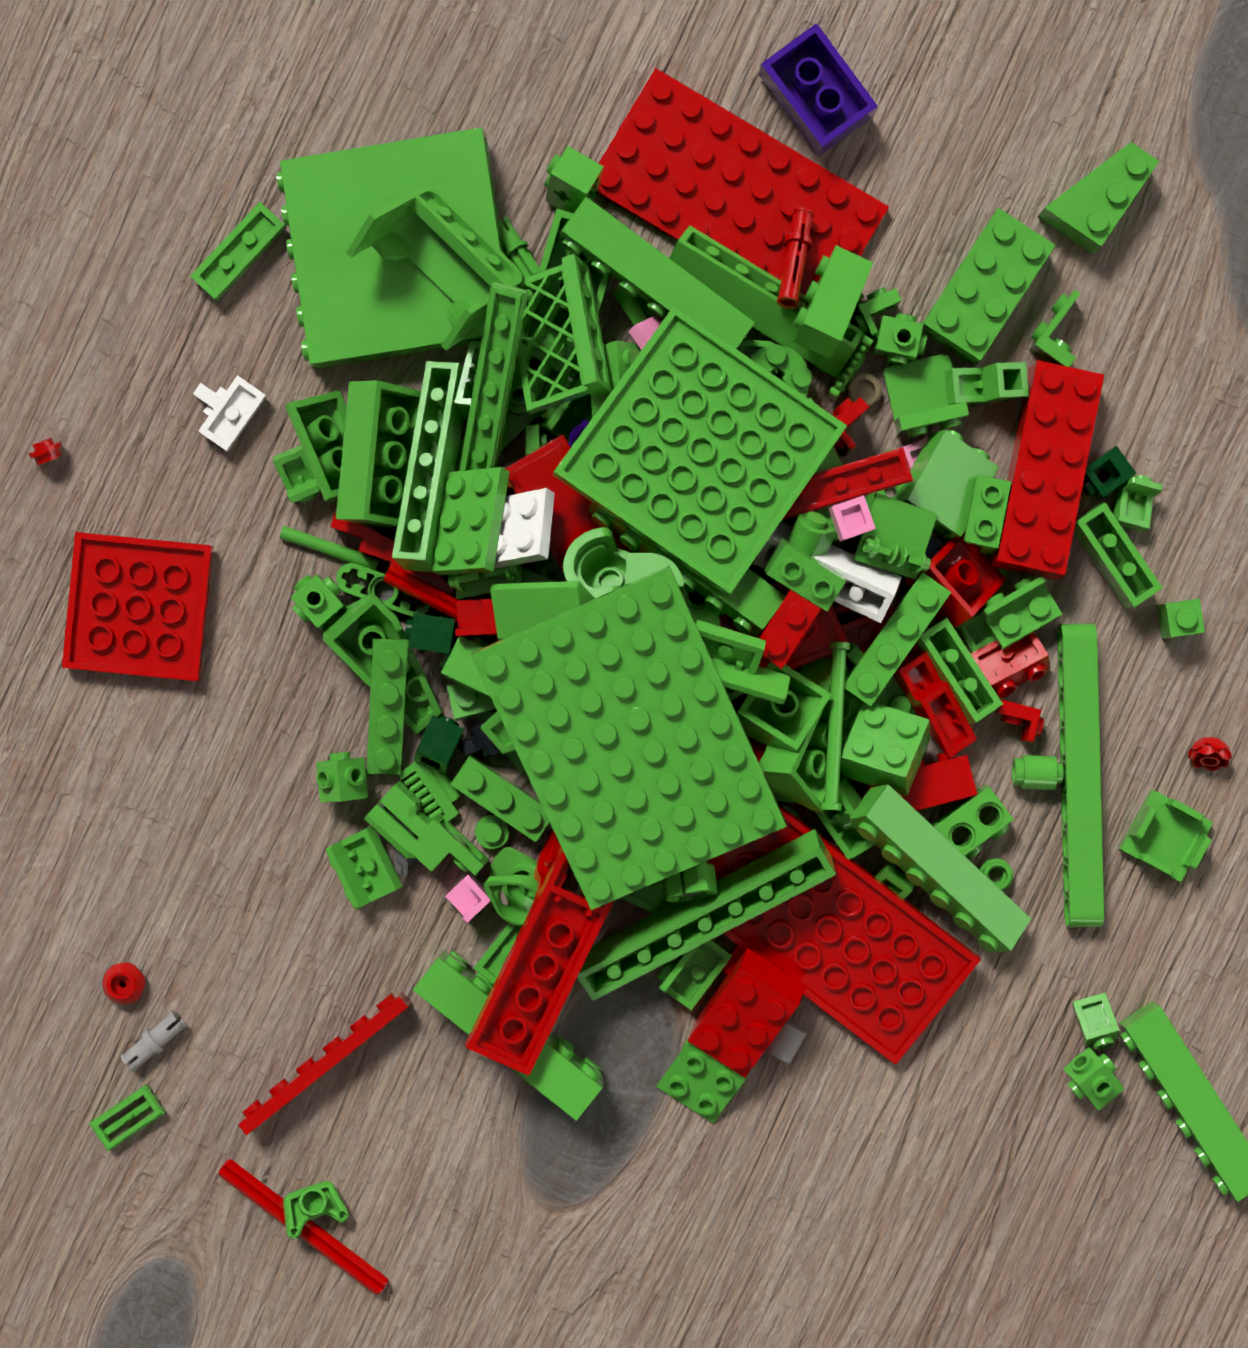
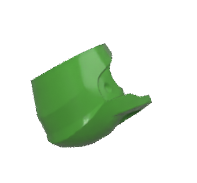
[484,847,538,926]

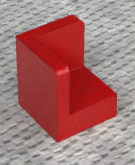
[455,599,497,636]

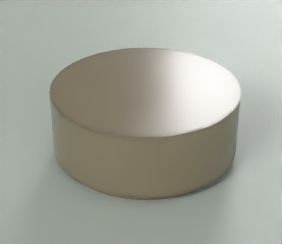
[847,373,882,407]

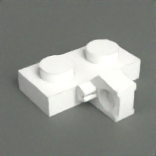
[193,375,267,452]

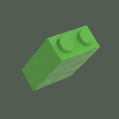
[895,429,999,539]

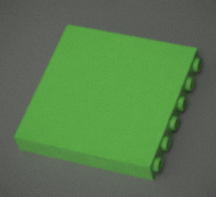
[277,127,504,369]

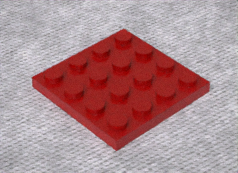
[62,532,214,681]

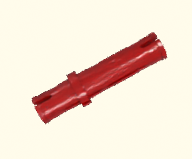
[777,207,814,309]

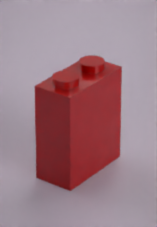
[759,589,823,669]

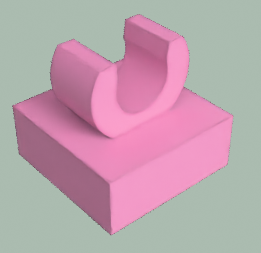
[828,495,876,541]

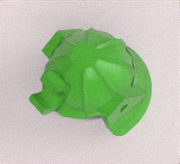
[563,527,630,598]

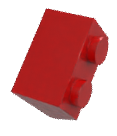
[904,531,1007,628]

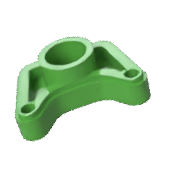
[283,1181,349,1240]

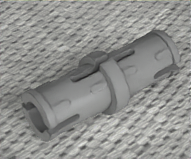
[121,1010,187,1072]

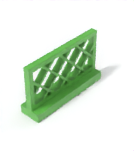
[517,254,612,414]

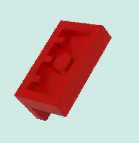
[971,632,1050,698]

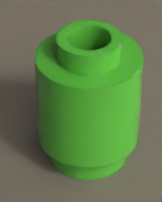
[1012,755,1063,790]

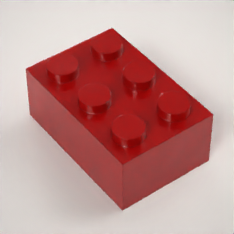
[687,948,806,1078]

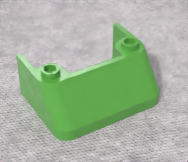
[346,186,522,350]

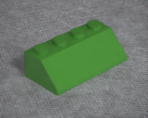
[759,659,863,813]

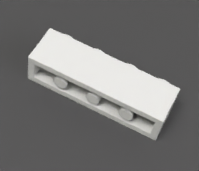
[754,522,902,623]

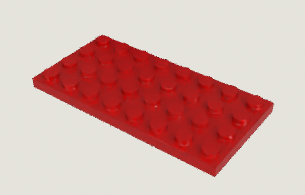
[597,68,889,295]
[708,803,981,1065]

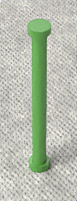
[821,642,850,811]

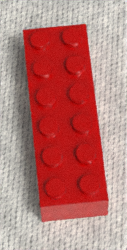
[990,360,1105,580]

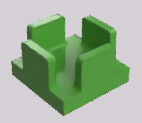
[1118,789,1213,882]

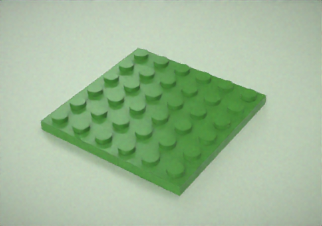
[553,306,847,597]

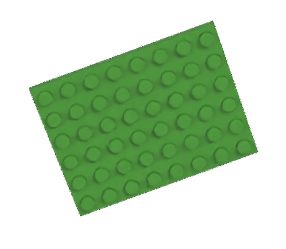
[471,565,787,910]

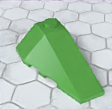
[322,593,442,734]

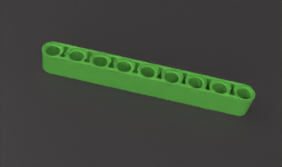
[1057,623,1104,928]

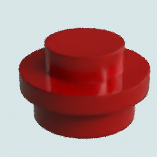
[28,437,62,465]

